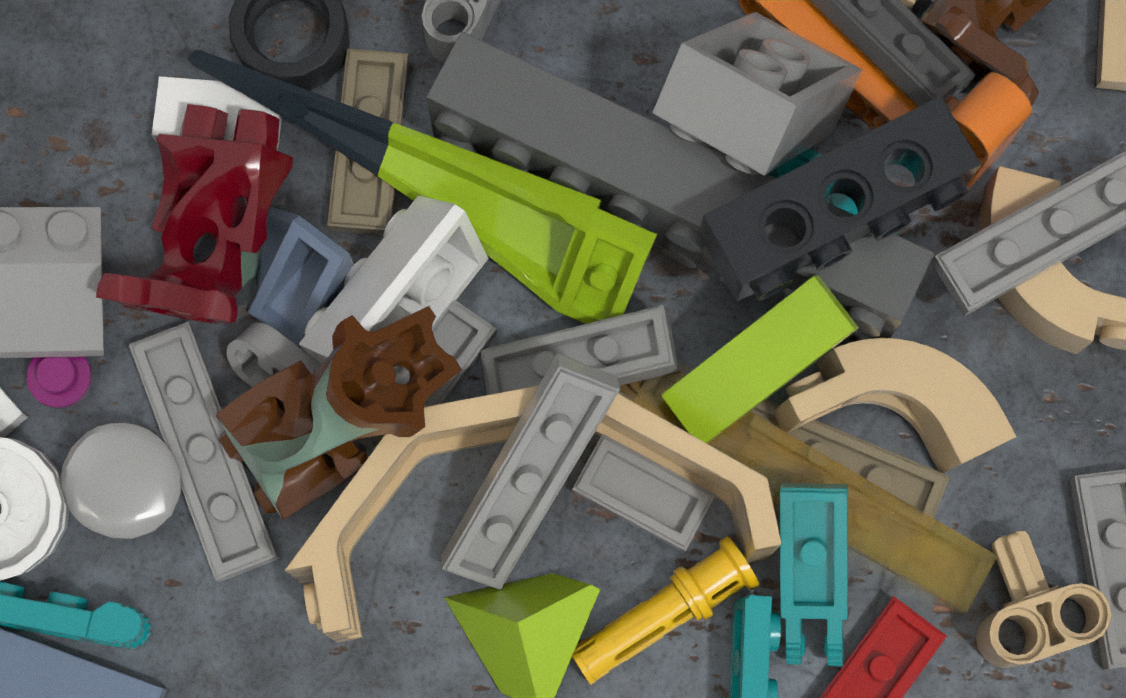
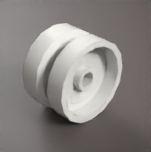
[0,437,69,581]

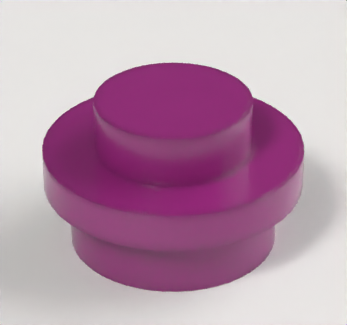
[26,357,92,409]

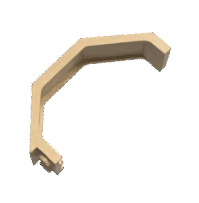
[285,385,781,643]

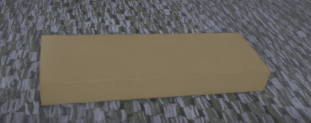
[327,48,410,236]

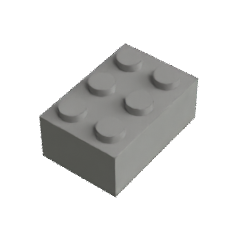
[652,12,863,176]

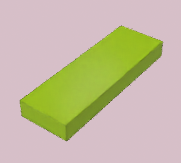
[661,275,859,444]

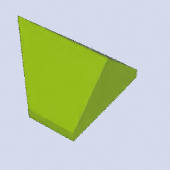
[444,573,600,698]

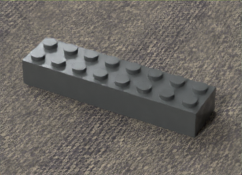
[426,31,934,344]

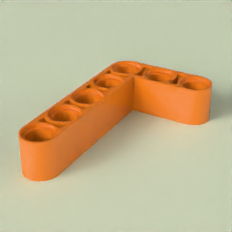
[738,0,1032,189]

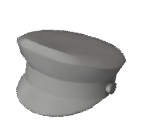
[60,423,181,539]

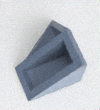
[248,206,354,347]

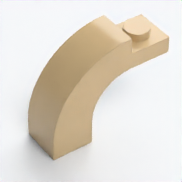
[978,166,1126,354]
[773,338,1016,473]

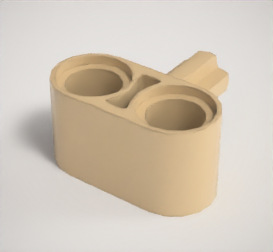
[976,531,1111,668]

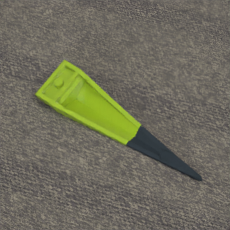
[188,50,657,324]

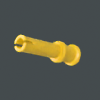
[572,536,759,685]

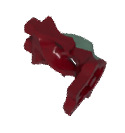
[96,104,293,326]

